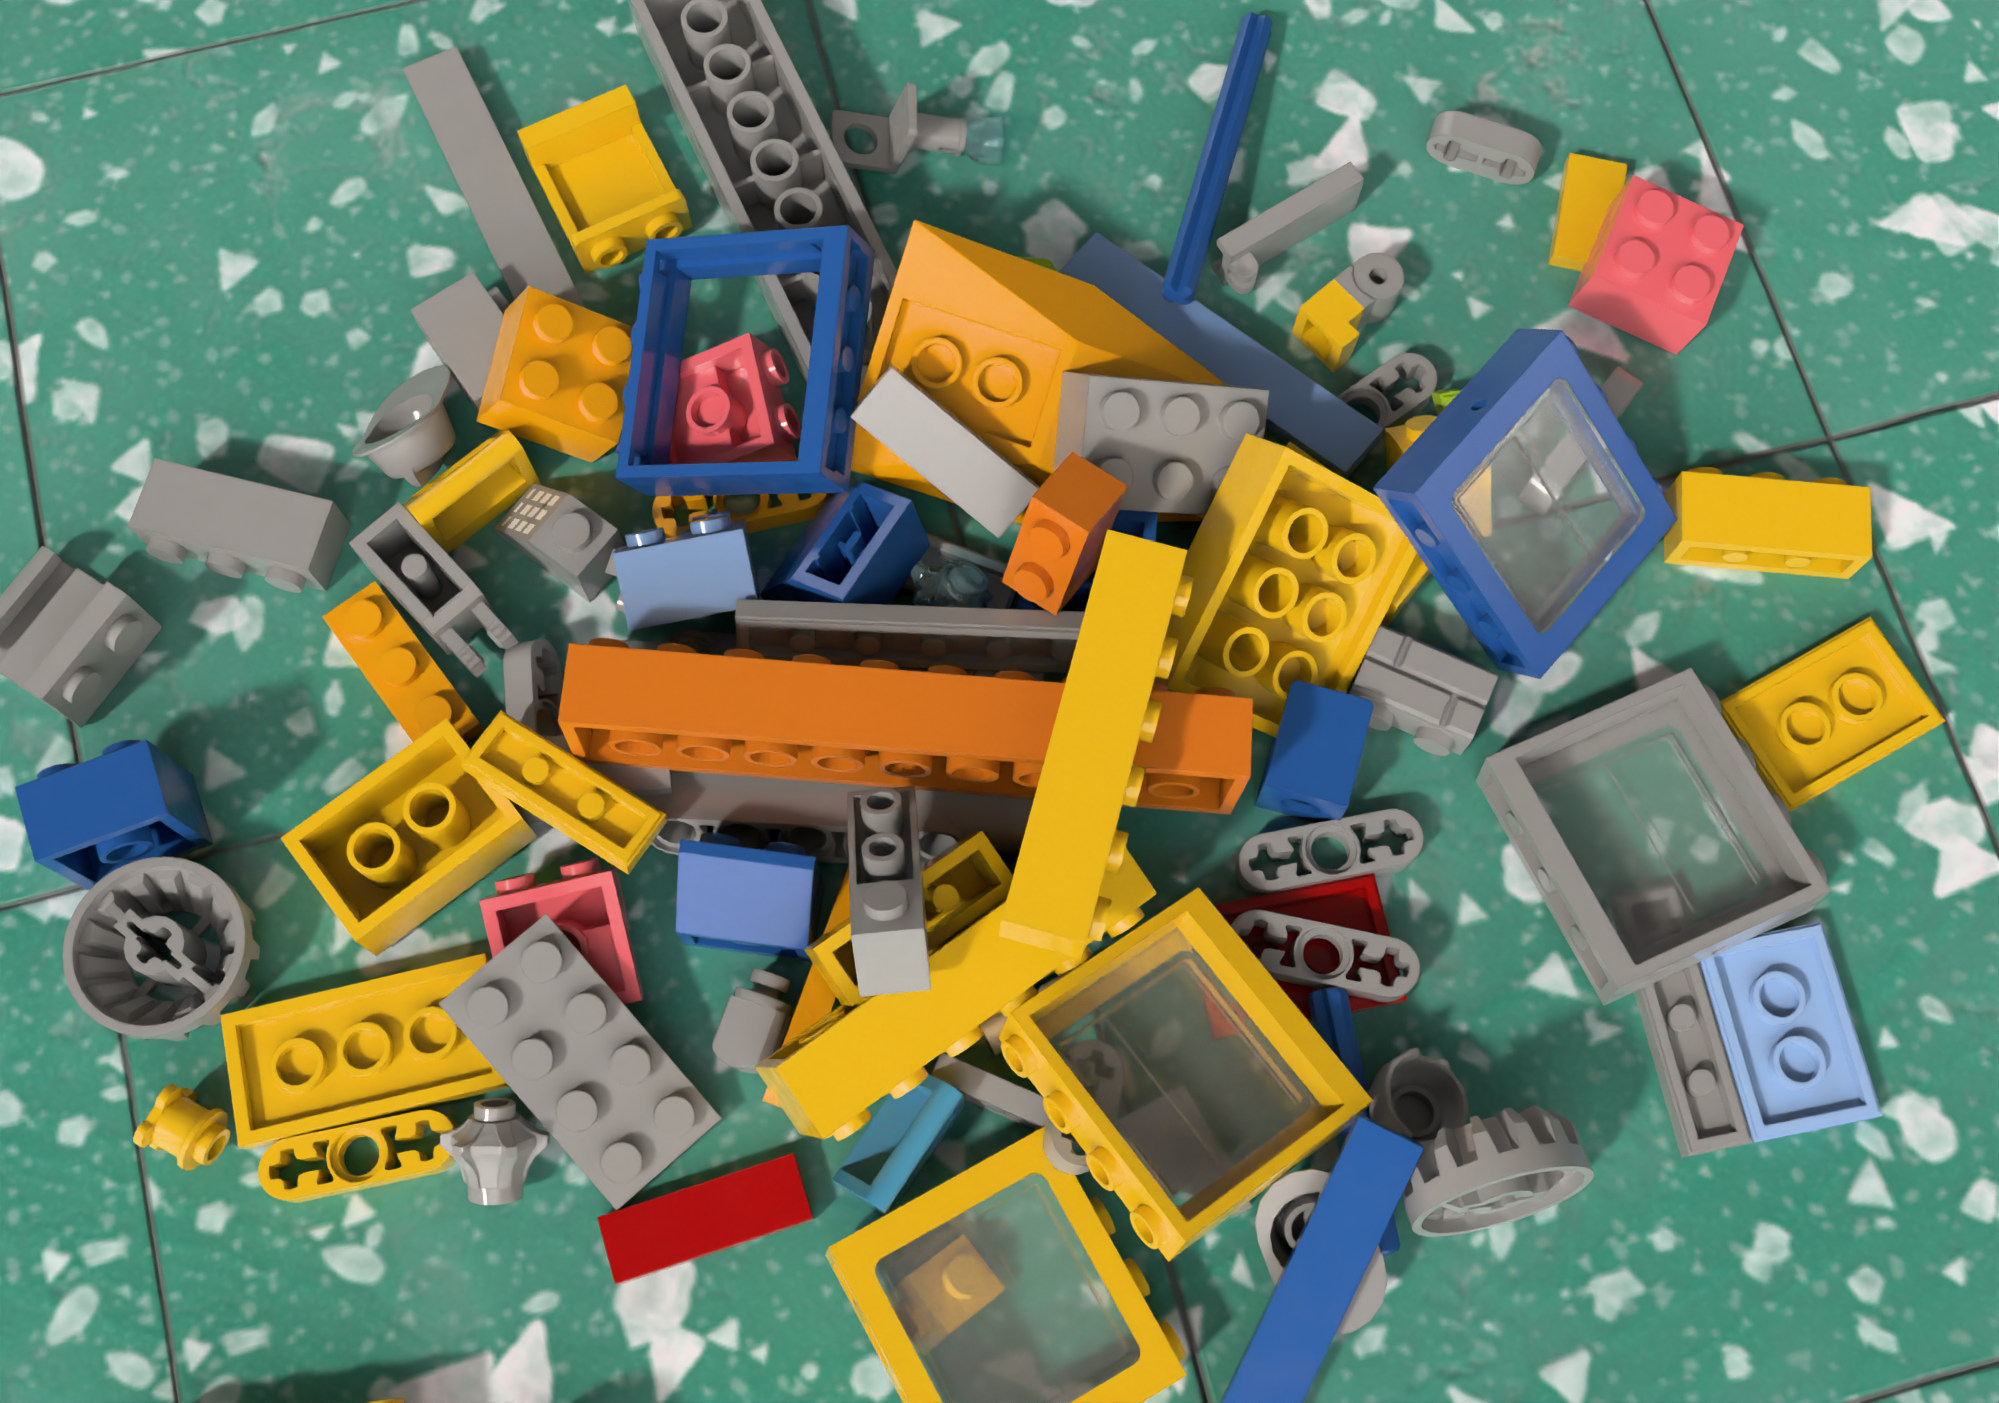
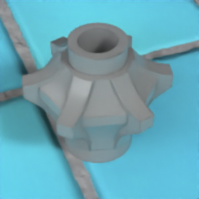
[440,1098,550,1205]

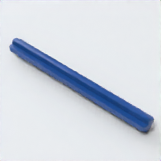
[1162,12,1273,305]

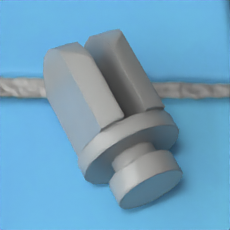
[712,968,792,1074]

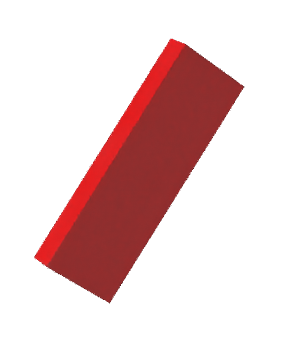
[597,1153,815,1285]

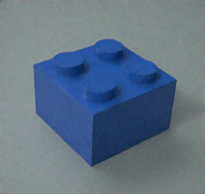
[15,740,213,890]

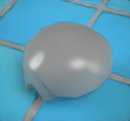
[1368,1048,1470,1142]

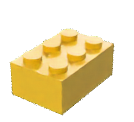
[280,718,538,956]

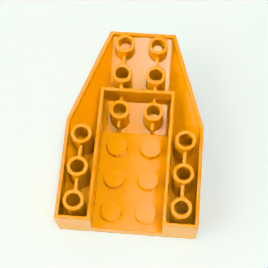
[851,220,1227,523]

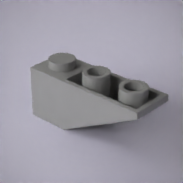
[847,786,931,997]

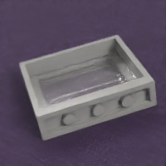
[1476,668,1831,1006]

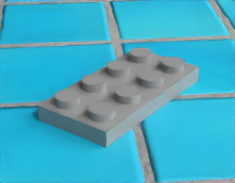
[439,914,722,1210]

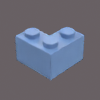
[612,511,760,631]

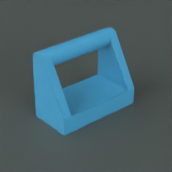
[832,1075,965,1216]

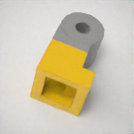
[1291,253,1405,373]

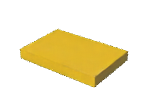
[1720,616,1945,812]

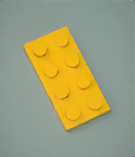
[220,953,510,1150]

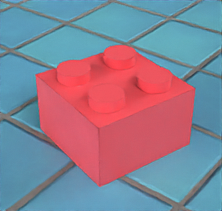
[1568,175,1744,355]

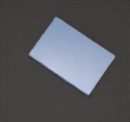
[1699,921,1883,1145]

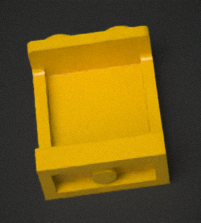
[517,84,693,274]

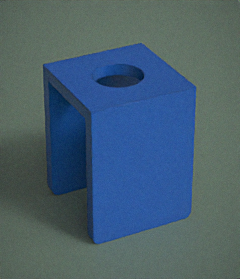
[1254,680,1373,823]

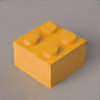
[476,286,633,463]

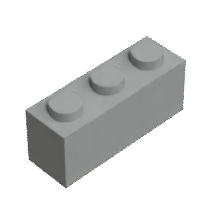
[128,458,351,593]

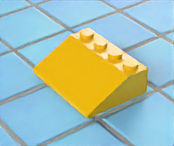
[1154,433,1417,738]

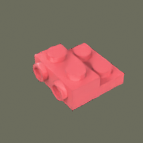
[668,333,802,464]
[479,857,644,1004]

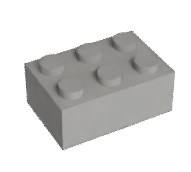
[1053,371,1269,515]

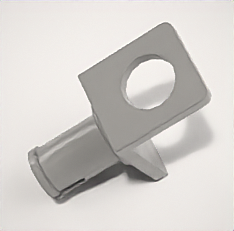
[830,82,967,174]

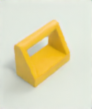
[401,430,541,554]

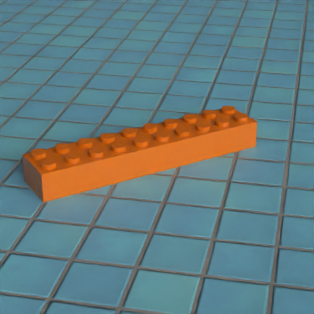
[558,638,1253,815]

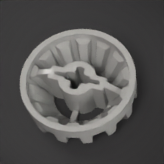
[62,857,260,1042]
[1401,1106,1594,1237]

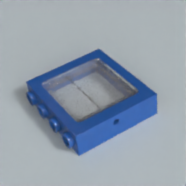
[1373,328,1678,679]

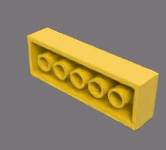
[754,848,1157,1141]

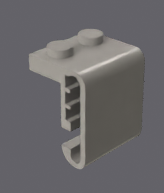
[0,546,163,728]

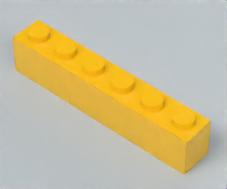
[998,529,1194,959]

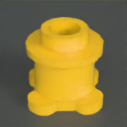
[133,1083,230,1172]

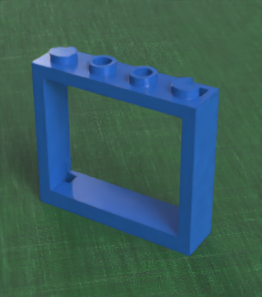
[615,225,875,496]

